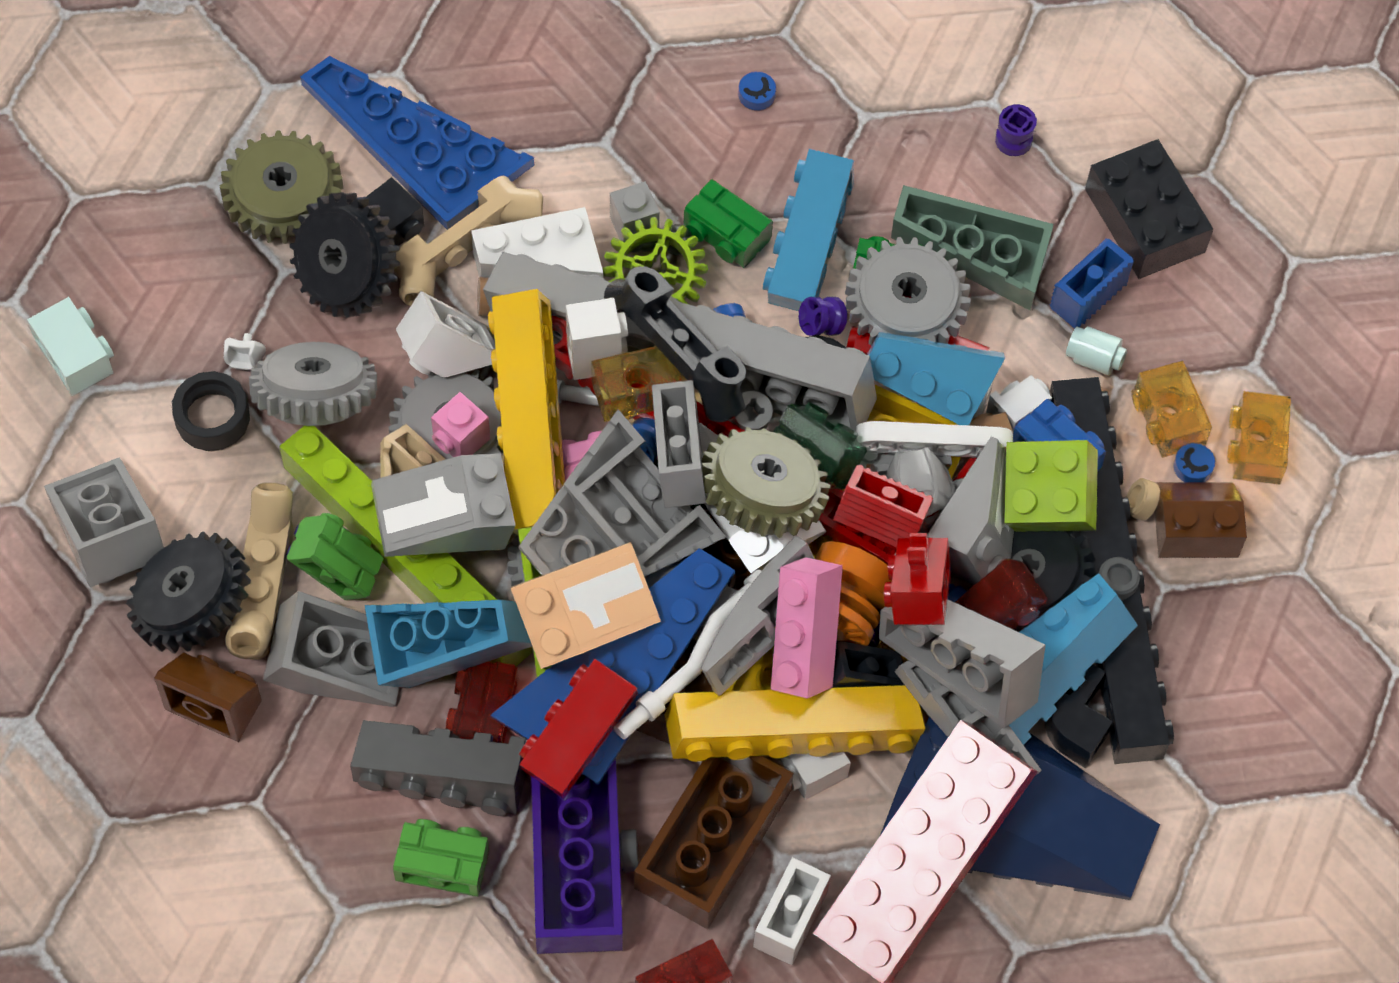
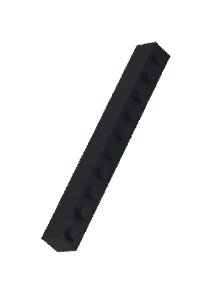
[1049,377,1174,764]

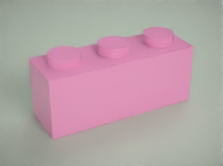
[771,557,843,698]

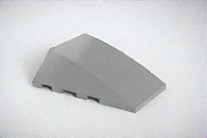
[518,409,726,577]

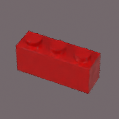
[519,659,638,799]

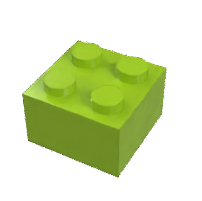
[1004,440,1098,532]

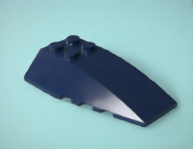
[880,716,1160,900]

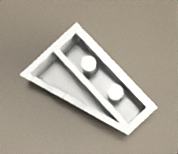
[471,207,603,278]

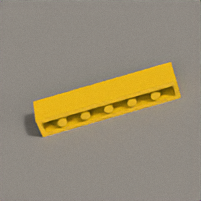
[488,289,565,536]
[664,685,925,762]

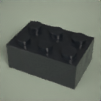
[1085,139,1213,279]

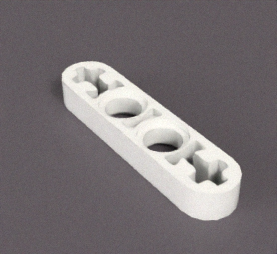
[856,421,1013,457]

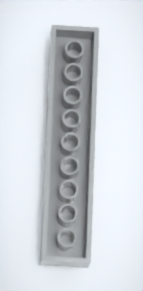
[483,252,877,435]

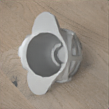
[886,447,964,534]

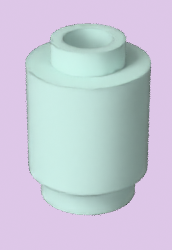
[1066,326,1127,376]

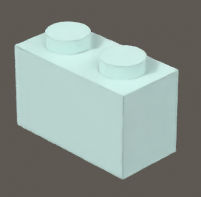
[27,297,114,396]

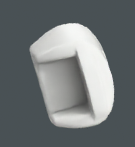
[224,333,266,370]

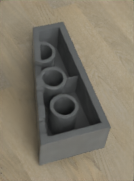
[350,720,527,816]

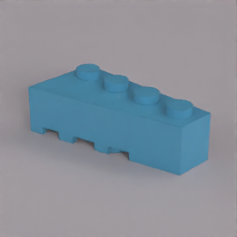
[763,149,854,311]
[1009,573,1138,745]
[365,600,532,688]

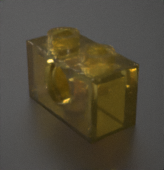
[591,346,682,422]
[1131,361,1212,458]
[1227,391,1291,485]

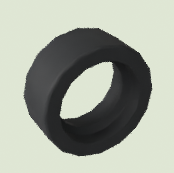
[172,371,250,451]

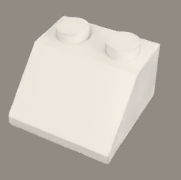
[396,291,495,378]

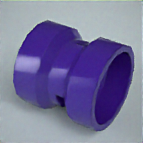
[995,104,1037,156]

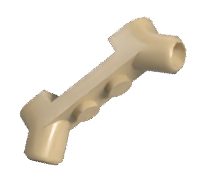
[394,176,543,306]
[226,483,293,660]

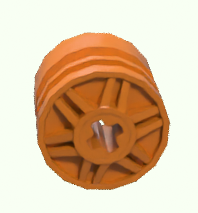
[815,541,892,646]

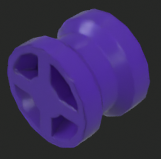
[798,297,847,336]

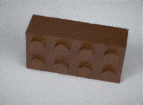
[634,756,794,929]

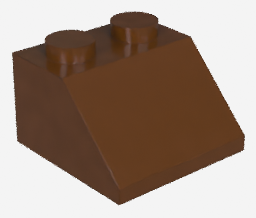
[1155,482,1247,558]
[154,652,262,742]

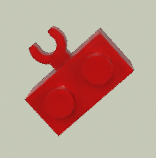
[884,533,951,625]

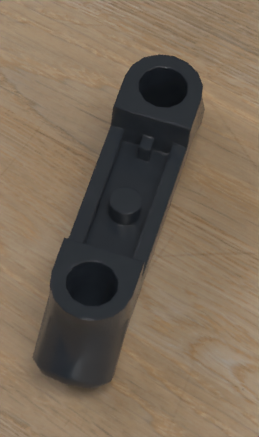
[604,266,746,422]

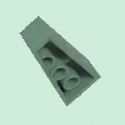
[891,185,1054,311]

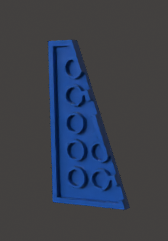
[300,56,535,230]
[491,548,735,785]

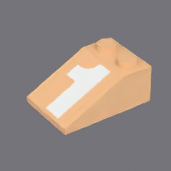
[511,542,661,669]

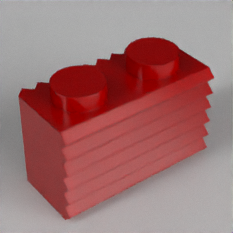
[833,465,933,550]

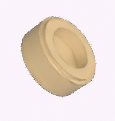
[1126,478,1160,520]

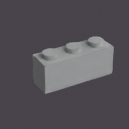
[652,380,706,508]

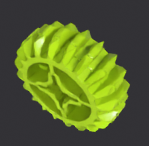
[603,217,708,304]

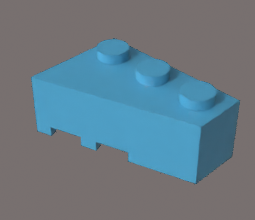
[867,332,1005,426]

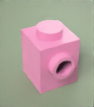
[431,392,490,457]

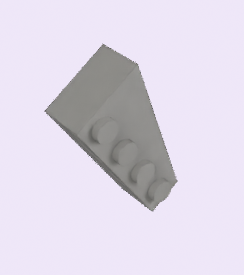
[879,599,1045,729]

